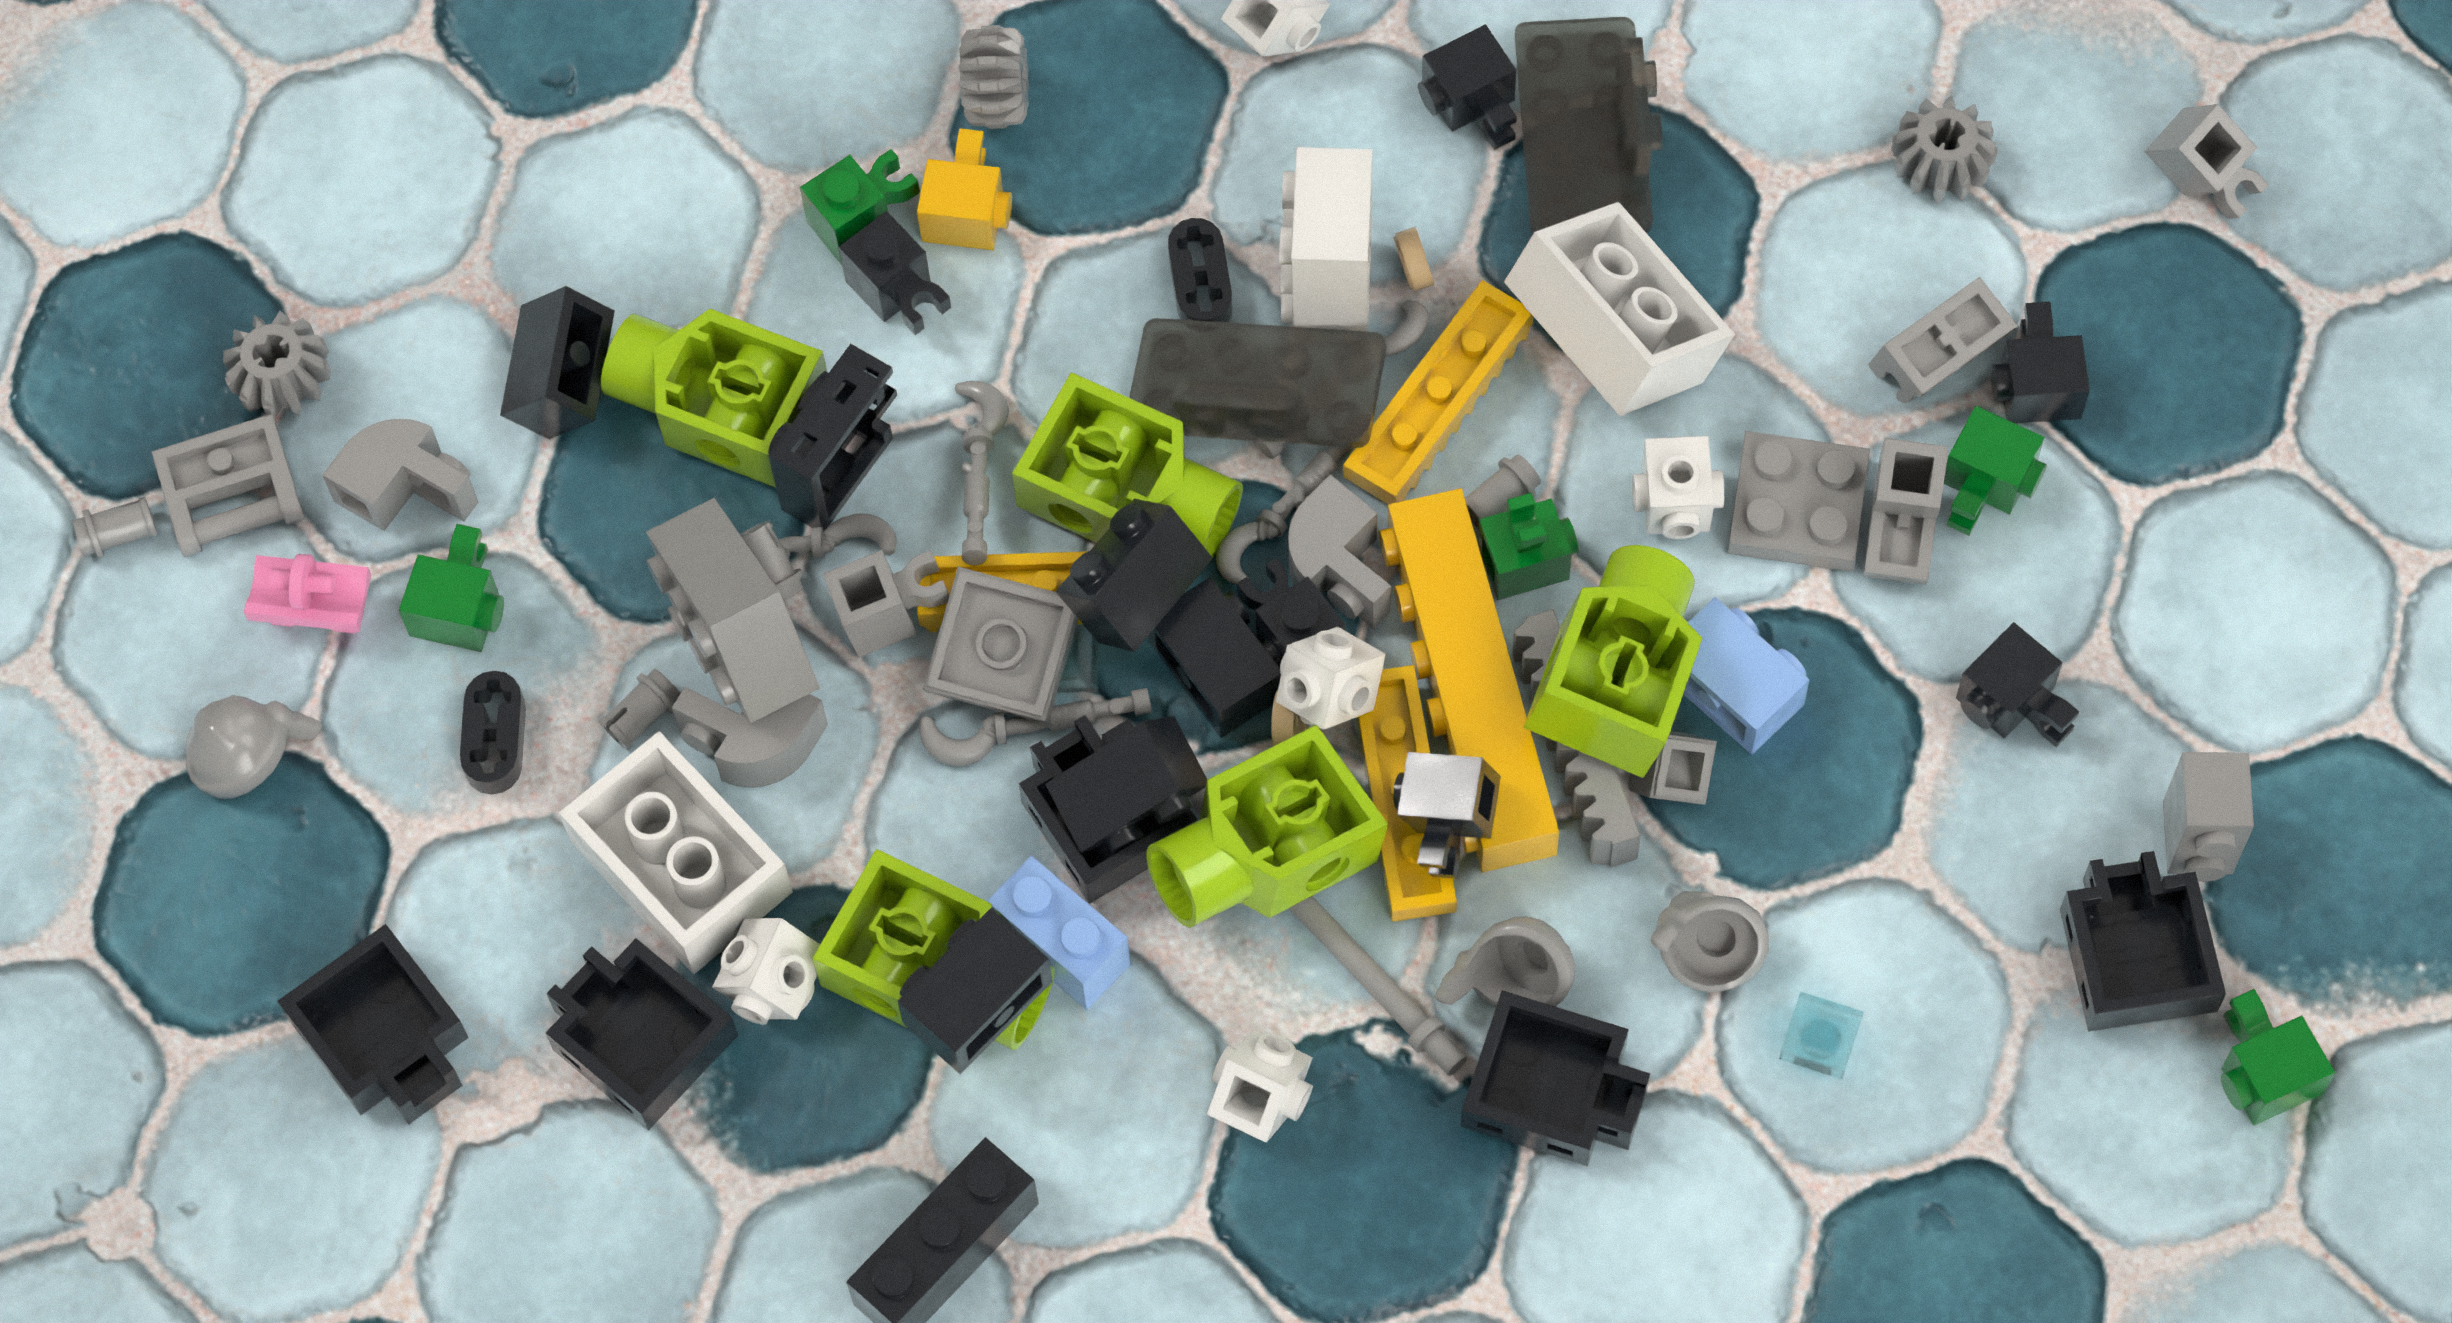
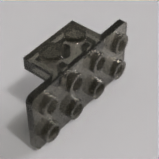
[1514,17,1662,235]
[1129,318,1387,448]

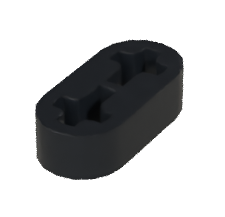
[1168,218,1232,334]
[460,671,526,795]

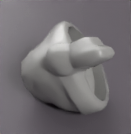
[185,695,322,799]
[1651,891,1769,992]
[1434,916,1576,1007]

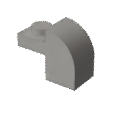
[322,419,479,531]
[1863,438,1949,585]
[1288,474,1391,629]
[672,687,828,788]

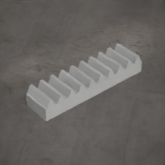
[1512,609,1641,868]

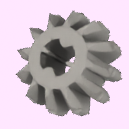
[958,25,1030,129]
[1891,95,1998,203]
[223,310,331,419]

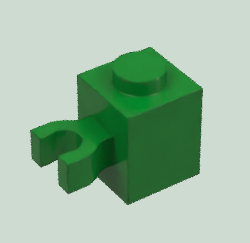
[800,149,920,265]
[1944,405,2047,536]
[1478,493,1579,601]
[398,524,504,652]
[2221,989,2335,1126]

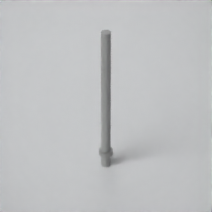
[1189,787,1467,1076]

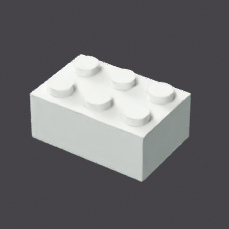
[1279,147,1372,349]
[1504,202,1735,416]
[559,731,793,975]

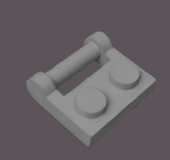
[151,414,305,557]

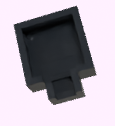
[768,343,897,531]
[1018,715,1198,904]
[2060,851,2226,1032]
[277,924,469,1124]
[546,938,738,1131]
[1461,990,1651,1166]

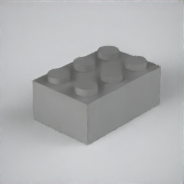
[646,498,820,723]

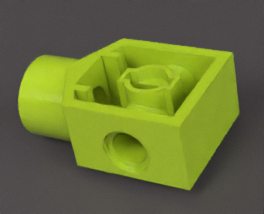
[601,309,828,488]
[1012,372,1243,557]
[1523,545,1702,778]
[1146,725,1388,928]
[812,849,1055,1050]

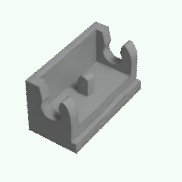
[1868,277,2018,403]

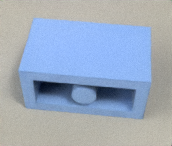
[1683,597,1810,755]
[987,855,1131,1010]

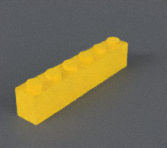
[1378,488,1559,873]

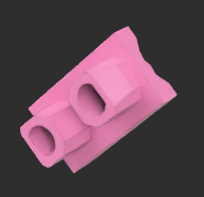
[244,554,371,633]

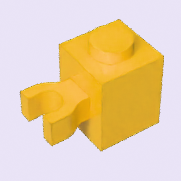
[917,128,1012,251]

